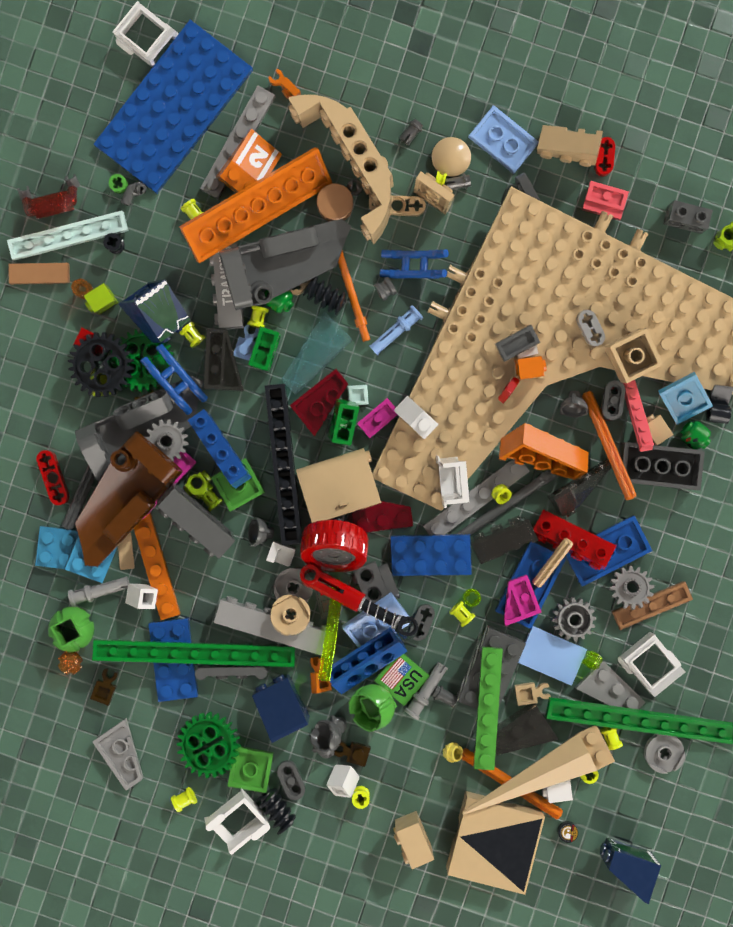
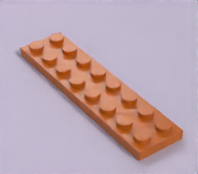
[179,147,333,263]

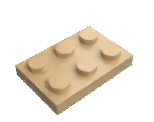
[414,172,454,215]

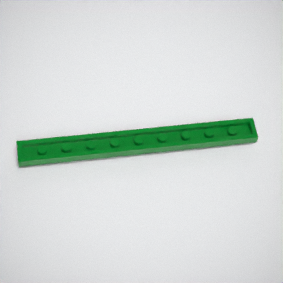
[92,639,295,667]
[545,697,733,744]

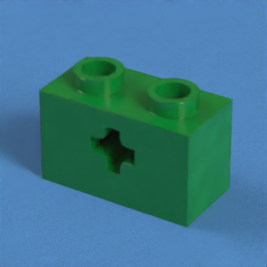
[328,399,359,446]

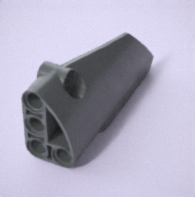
[219,219,351,310]
[75,376,204,483]

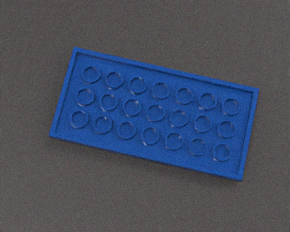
[94,20,253,194]

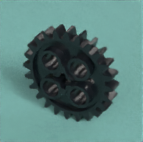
[68,332,135,397]

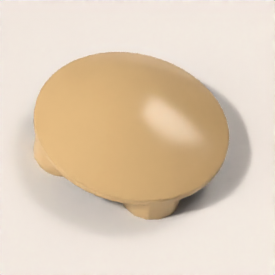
[432,137,471,177]

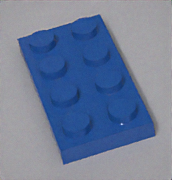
[565,515,652,587]
[391,534,472,576]
[495,540,566,629]
[148,618,199,702]

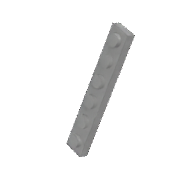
[200,85,276,200]
[423,459,530,535]

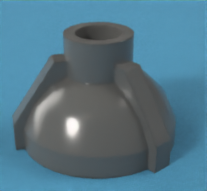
[560,391,589,418]
[248,517,274,547]

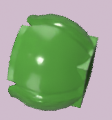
[48,606,95,652]
[349,684,397,732]

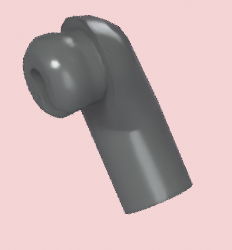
[121,182,147,206]

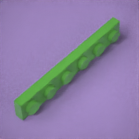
[473,647,503,770]

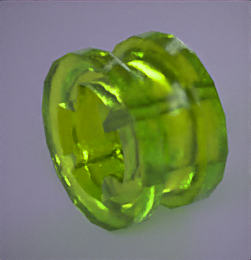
[463,588,481,607]
[582,651,603,670]

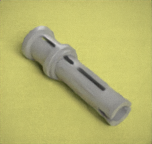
[68,576,130,607]
[404,662,448,720]

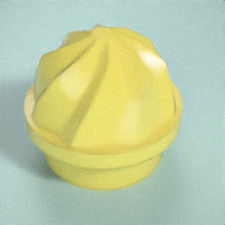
[443,742,463,763]

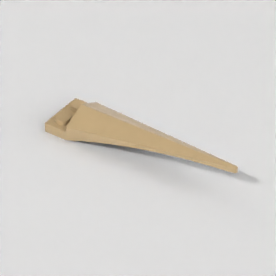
[462,725,615,814]

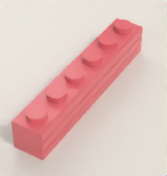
[623,380,654,452]

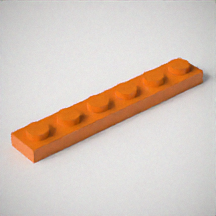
[134,512,181,620]

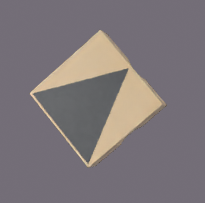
[446,791,545,895]

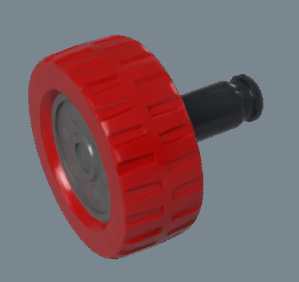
[300,515,368,572]

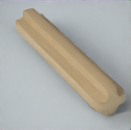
[532,538,573,588]

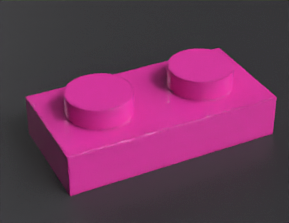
[357,398,398,439]

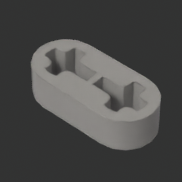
[576,310,605,346]

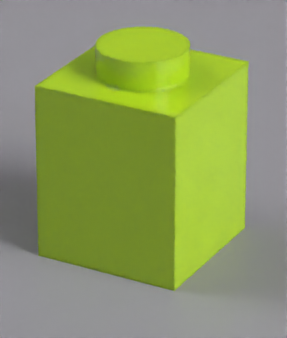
[84,283,119,315]

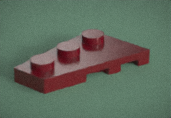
[290,369,348,436]
[352,501,413,532]

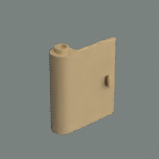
[296,448,381,523]

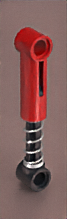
[300,564,418,640]

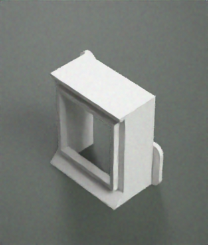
[113,1,178,68]
[436,455,469,508]
[618,632,685,697]
[204,788,270,855]

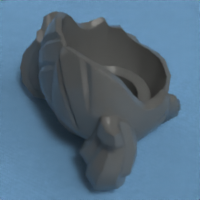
[310,715,347,758]

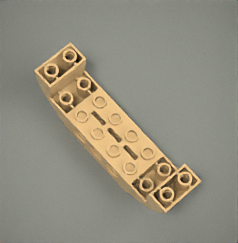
[288,95,394,244]

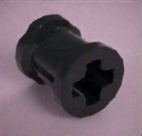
[103,233,125,254]

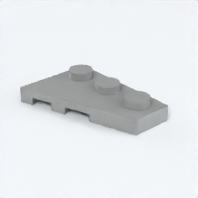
[575,660,646,710]
[92,718,144,790]

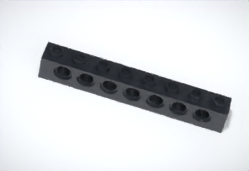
[265,384,302,545]

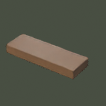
[9,263,70,285]

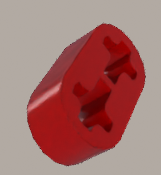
[594,137,616,177]

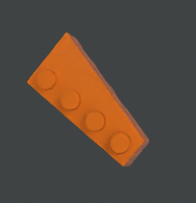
[499,423,589,480]

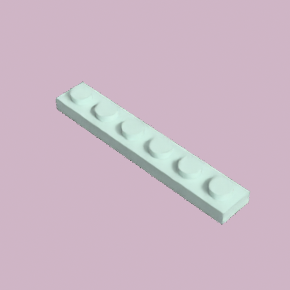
[7,211,129,261]

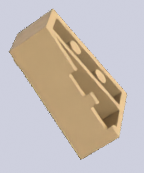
[537,125,603,167]

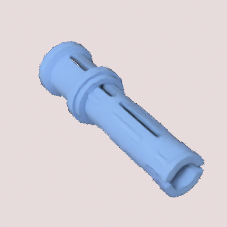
[369,305,423,355]

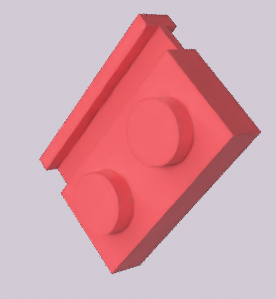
[582,181,629,221]

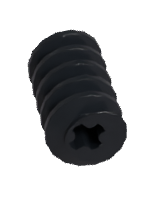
[303,277,347,317]
[255,788,296,835]

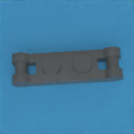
[195,665,268,680]

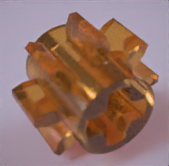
[58,652,83,675]

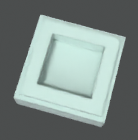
[347,385,369,405]

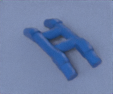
[380,249,449,279]
[141,344,208,415]

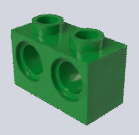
[248,326,281,372]

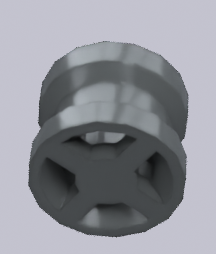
[374,277,397,302]

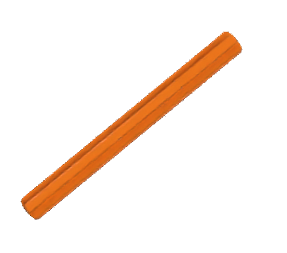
[582,391,636,500]
[461,748,563,820]

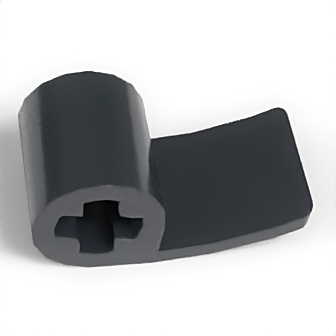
[706,385,733,424]

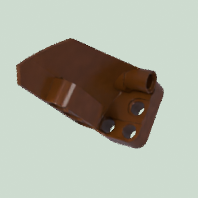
[75,431,183,567]

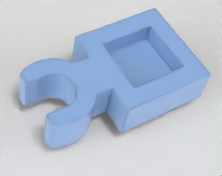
[233,325,259,361]

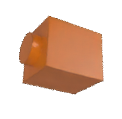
[514,356,547,380]

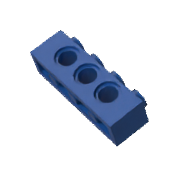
[188,409,252,488]
[324,627,408,695]

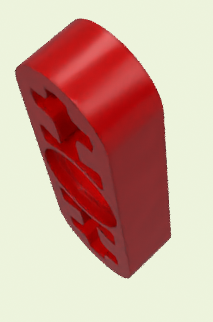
[36,450,70,505]

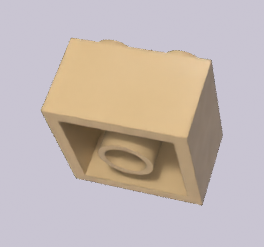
[604,328,663,383]
[393,811,434,869]

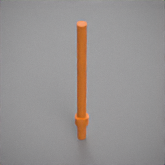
[338,251,370,342]

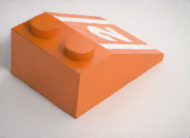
[216,128,282,193]

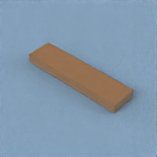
[611,581,693,630]

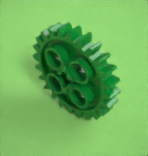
[111,329,175,393]
[177,712,241,778]

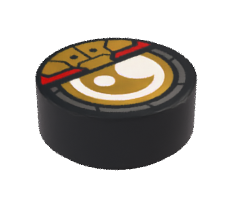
[557,821,578,843]

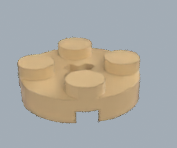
[270,595,310,636]

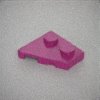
[504,574,542,626]

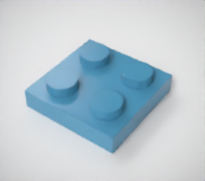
[658,372,713,425]
[35,526,78,569]
[64,535,118,583]

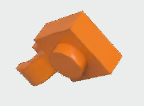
[268,69,301,100]
[310,657,332,694]

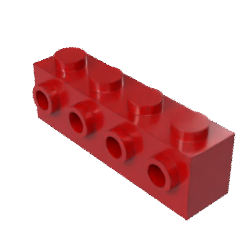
[532,509,616,570]

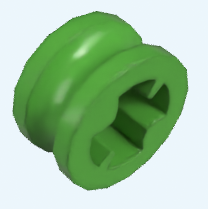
[109,174,128,194]

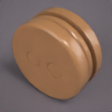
[317,183,353,222]

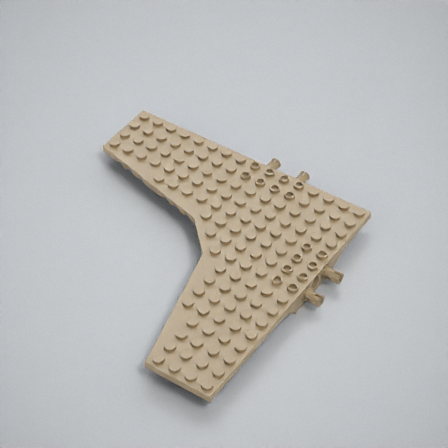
[372,187,733,511]

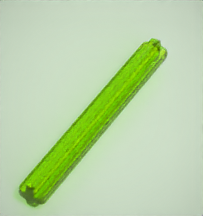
[319,587,341,682]

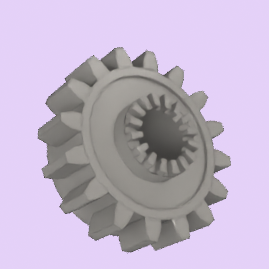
[145,419,189,462]
[609,566,655,610]
[551,597,596,641]

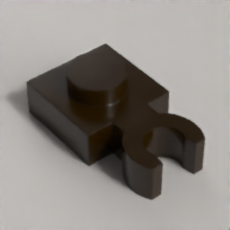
[90,667,119,706]
[334,740,371,767]

